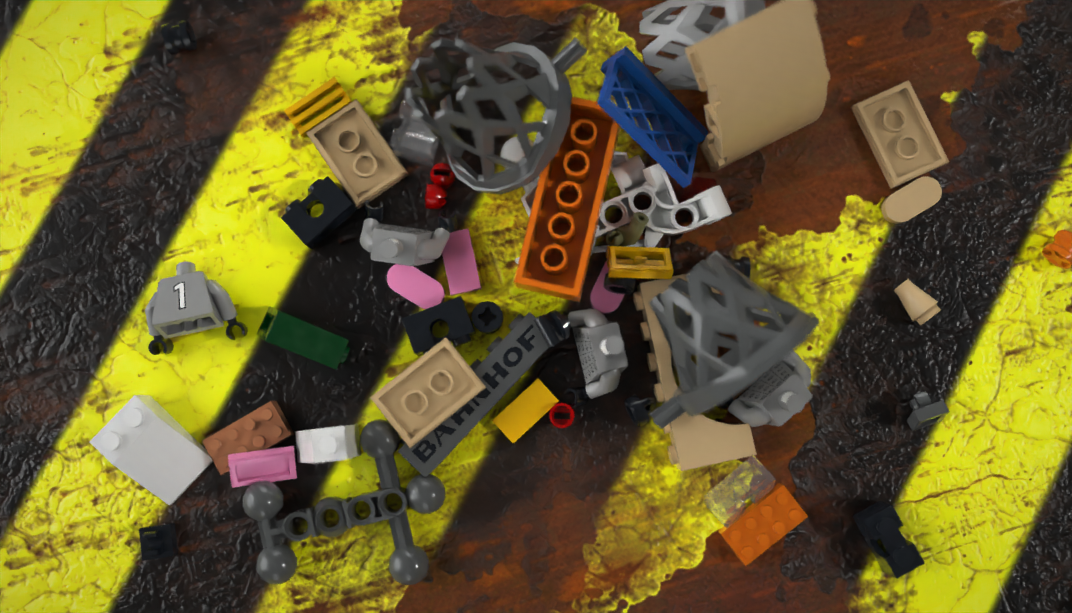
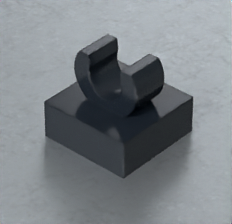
[139,523,178,561]

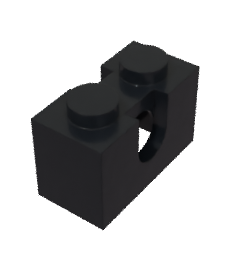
[281,176,358,250]
[402,296,476,356]
[853,501,925,579]

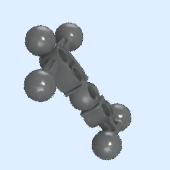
[242,419,446,585]

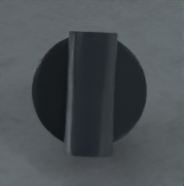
[534,310,571,348]

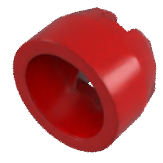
[430,162,455,189]
[425,184,447,209]
[549,403,575,428]

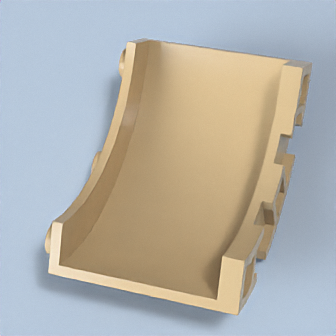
[684,0,830,172]

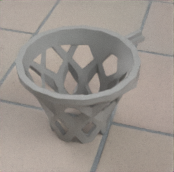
[640,0,766,91]

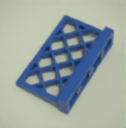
[597,47,708,188]

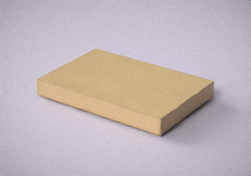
[851,80,949,189]
[306,99,409,209]
[370,337,486,448]

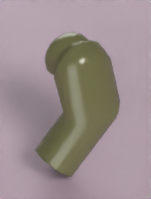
[606,212,649,246]

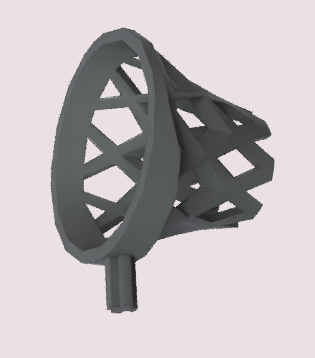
[405,37,587,194]
[648,251,819,429]

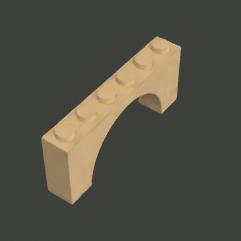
[633,273,757,471]

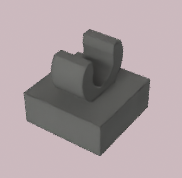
[907,391,949,432]

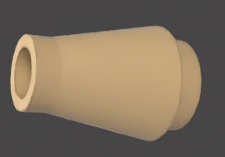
[893,279,941,326]

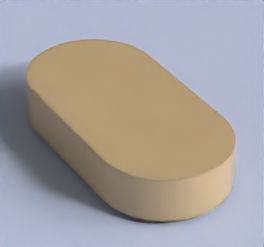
[881,176,942,224]

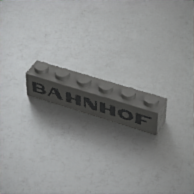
[398,312,549,478]

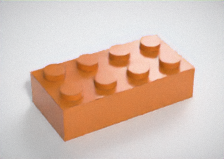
[718,483,808,566]

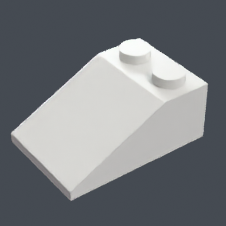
[90,395,213,506]

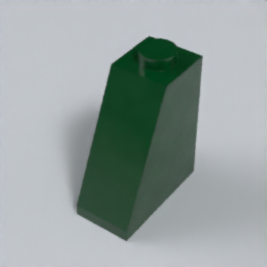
[257,306,349,369]

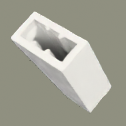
[295,424,361,463]

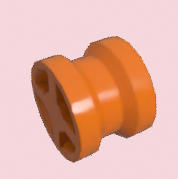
[1042,230,1072,269]

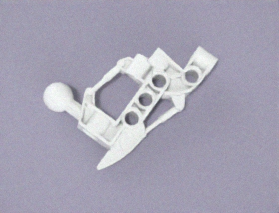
[500,137,732,264]

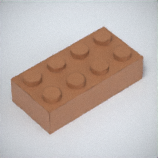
[202,401,295,475]

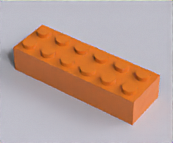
[514,97,621,302]

